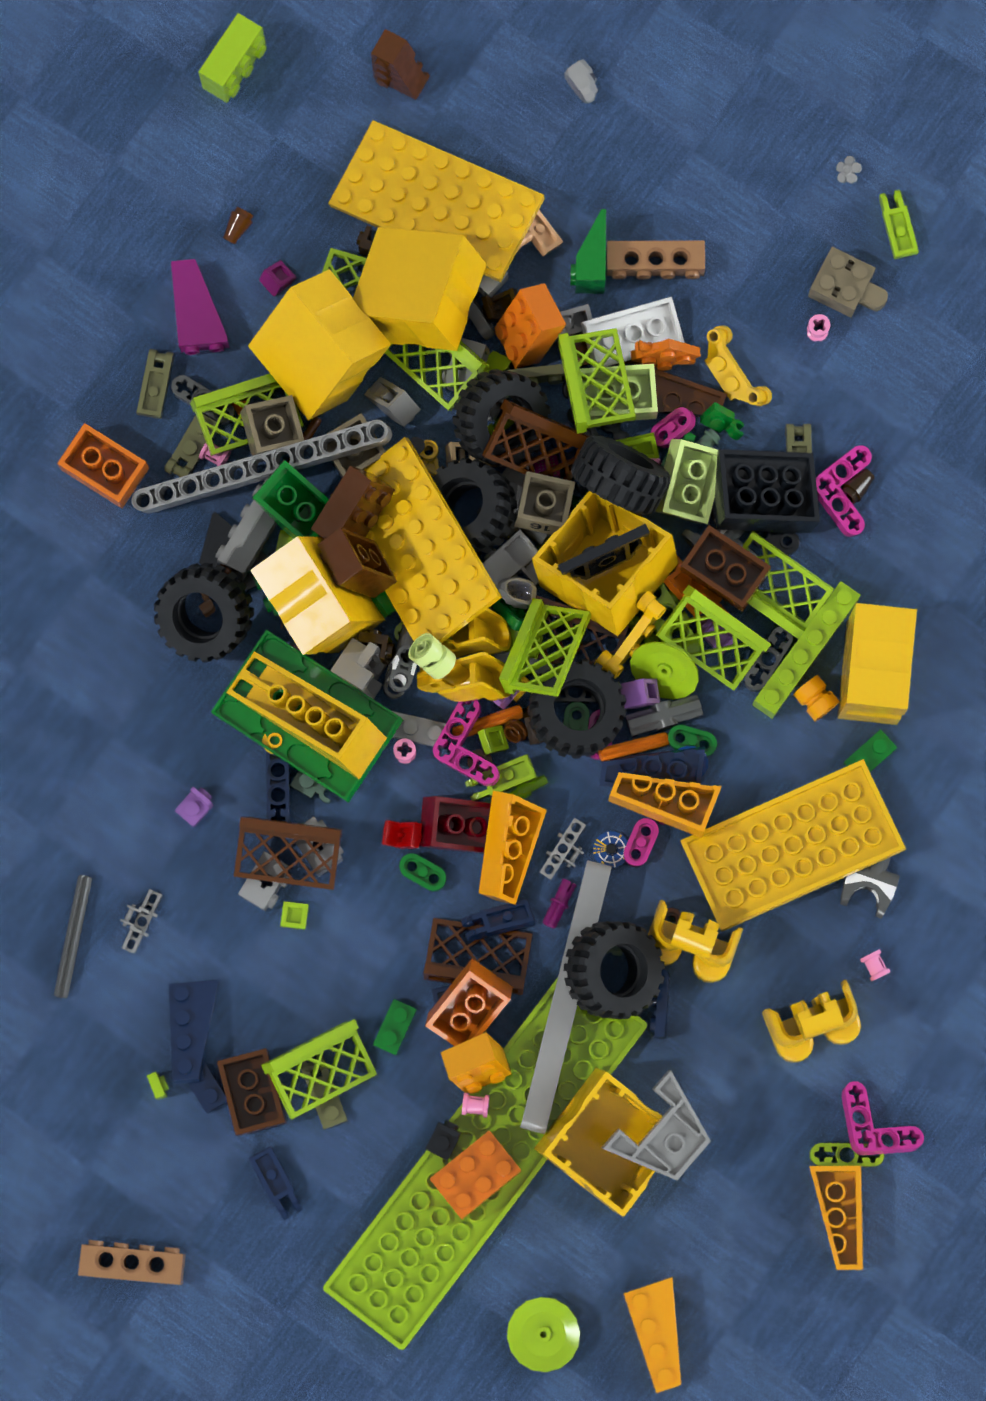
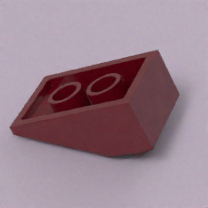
[419,796,491,853]

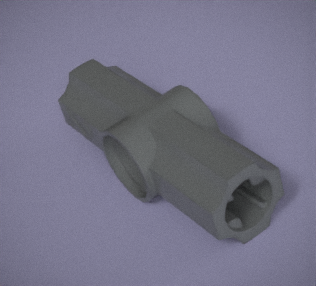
[625,695,703,737]

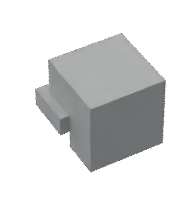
[330,638,390,699]

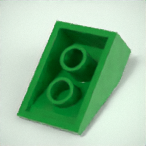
[570,209,606,294]
[252,460,329,539]

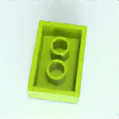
[198,13,267,103]

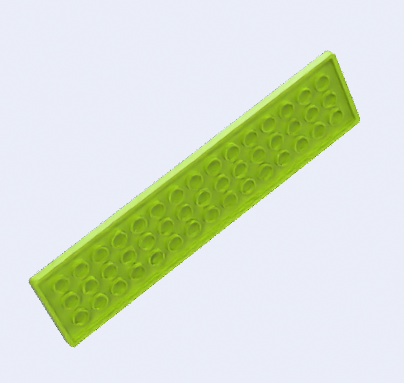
[323,978,647,1350]

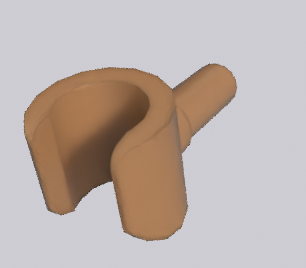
[198,593,216,617]

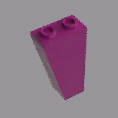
[171,259,230,355]

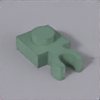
[290,771,331,804]

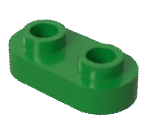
[492,598,527,631]
[563,702,589,731]
[668,725,717,757]
[399,853,446,892]

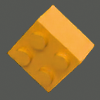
[440,1032,512,1094]

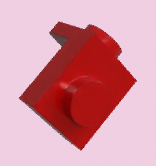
[382,820,422,849]

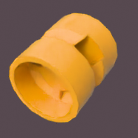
[793,675,840,722]

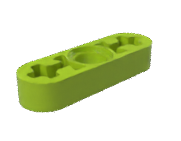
[809,1143,884,1167]

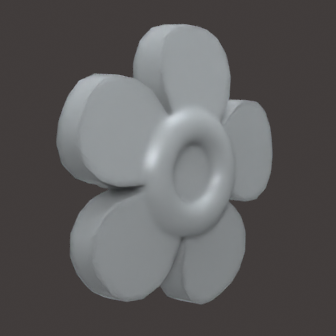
[836,156,862,184]

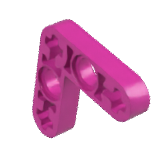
[816,445,872,537]
[433,700,500,787]
[841,1081,924,1155]

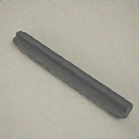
[54,875,92,999]

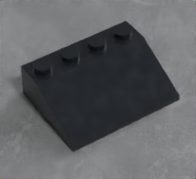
[714,449,820,533]

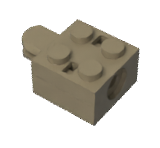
[808,247,888,318]

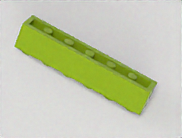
[752,581,861,719]

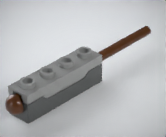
[215,417,322,581]

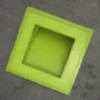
[486,350,513,373]

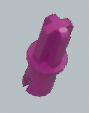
[543,879,577,929]

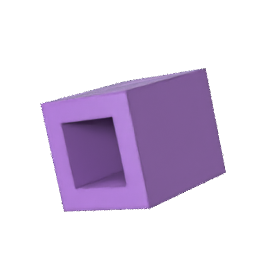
[621,678,660,709]

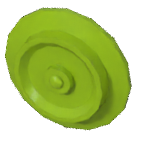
[630,641,699,700]
[507,1297,580,1372]

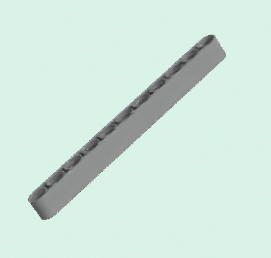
[131,420,392,514]
[520,860,612,1134]

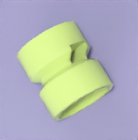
[408,633,456,679]

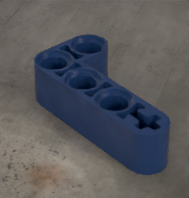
[266,751,291,822]

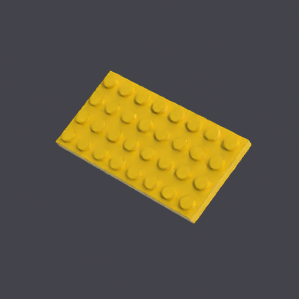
[328,120,545,282]
[330,437,502,643]
[680,759,906,932]

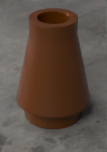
[223,207,253,245]

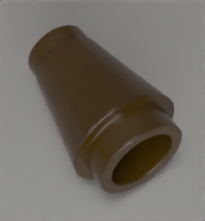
[841,469,875,504]

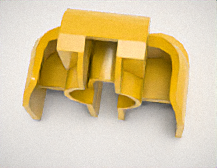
[417,608,511,702]
[648,900,743,983]
[762,979,861,1063]

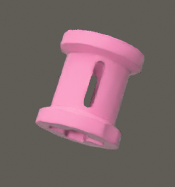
[807,314,830,342]
[199,440,231,466]
[393,738,416,764]
[860,949,891,982]
[462,1093,490,1118]

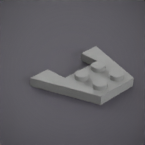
[602,1070,711,1180]

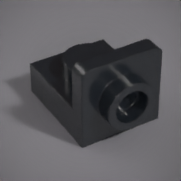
[425,1120,462,1161]

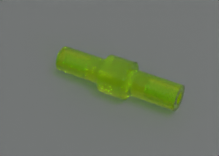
[509,774,549,799]

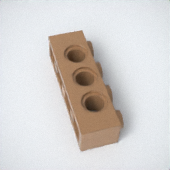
[606,241,705,279]
[78,1240,186,1285]

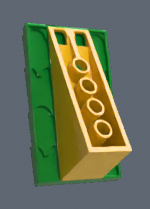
[211,630,404,803]

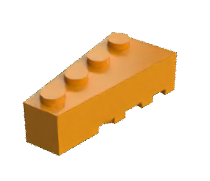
[608,772,722,838]
[478,791,547,905]
[809,1166,864,1270]
[623,1277,681,1393]

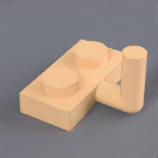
[516,210,563,257]

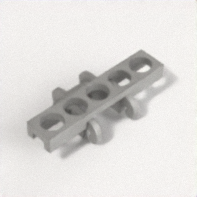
[539,818,586,880]
[120,889,163,954]

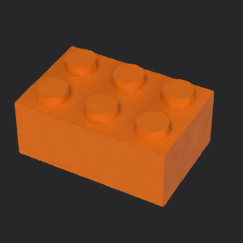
[494,283,566,369]
[57,423,149,508]
[425,959,513,1046]
[430,1130,522,1220]

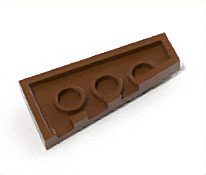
[633,362,727,417]

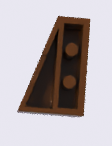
[371,29,430,100]

